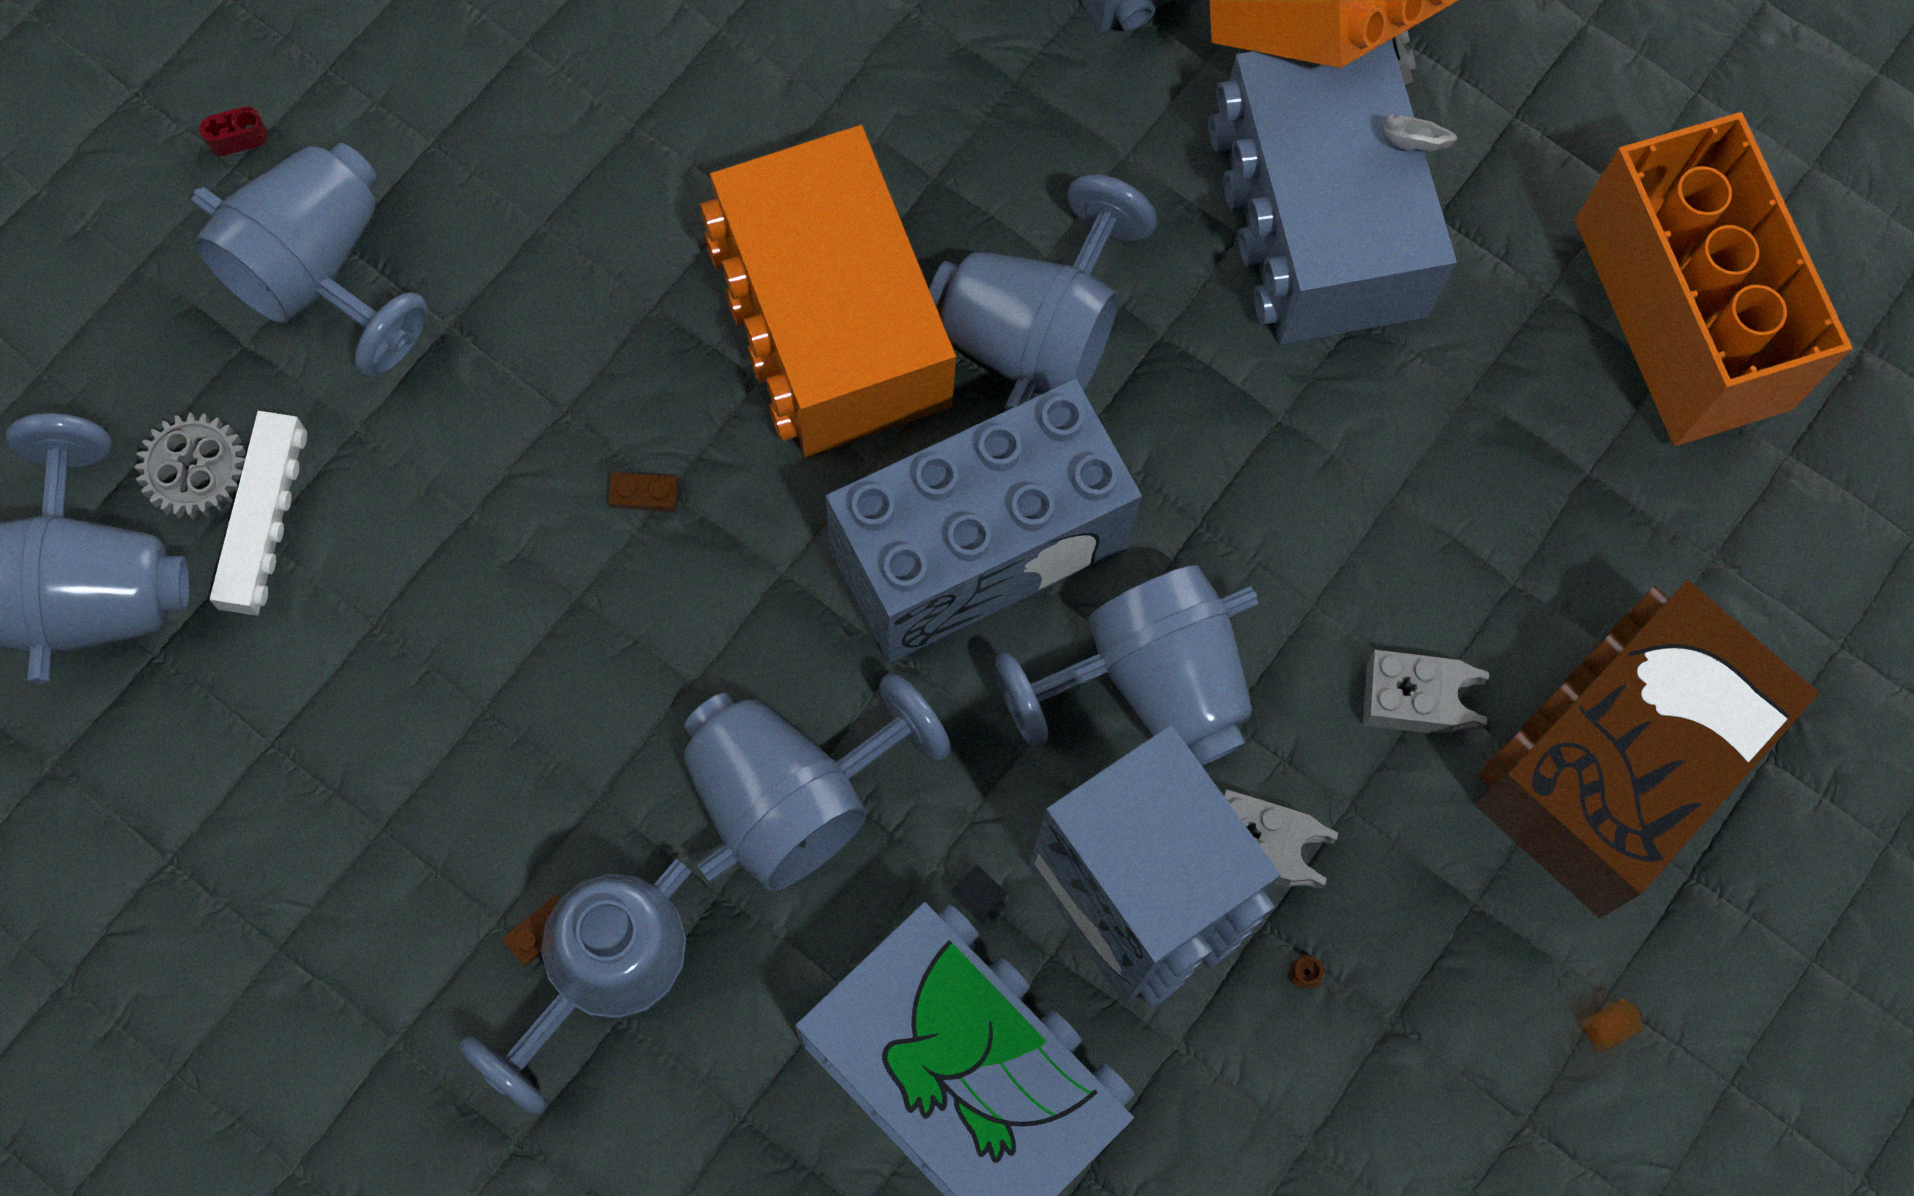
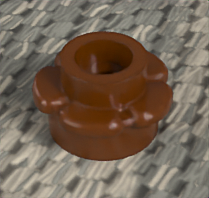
[1290,954,1324,989]

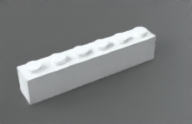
[209,411,307,616]

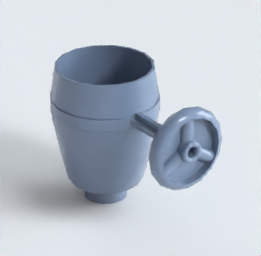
[190,143,428,378]
[929,174,1158,410]
[0,413,189,685]
[993,565,1259,766]
[684,673,951,892]
[459,859,692,1115]

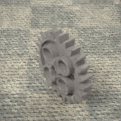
[135,413,247,520]

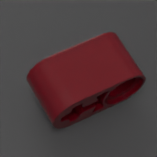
[199,106,268,156]

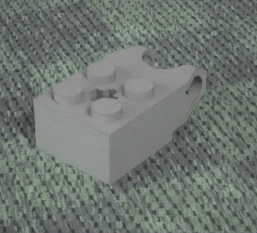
[1363,650,1489,734]
[1223,789,1339,889]

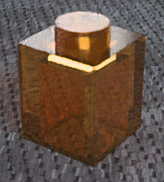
[1580,998,1644,1053]

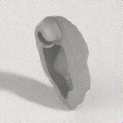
[1384,114,1457,152]

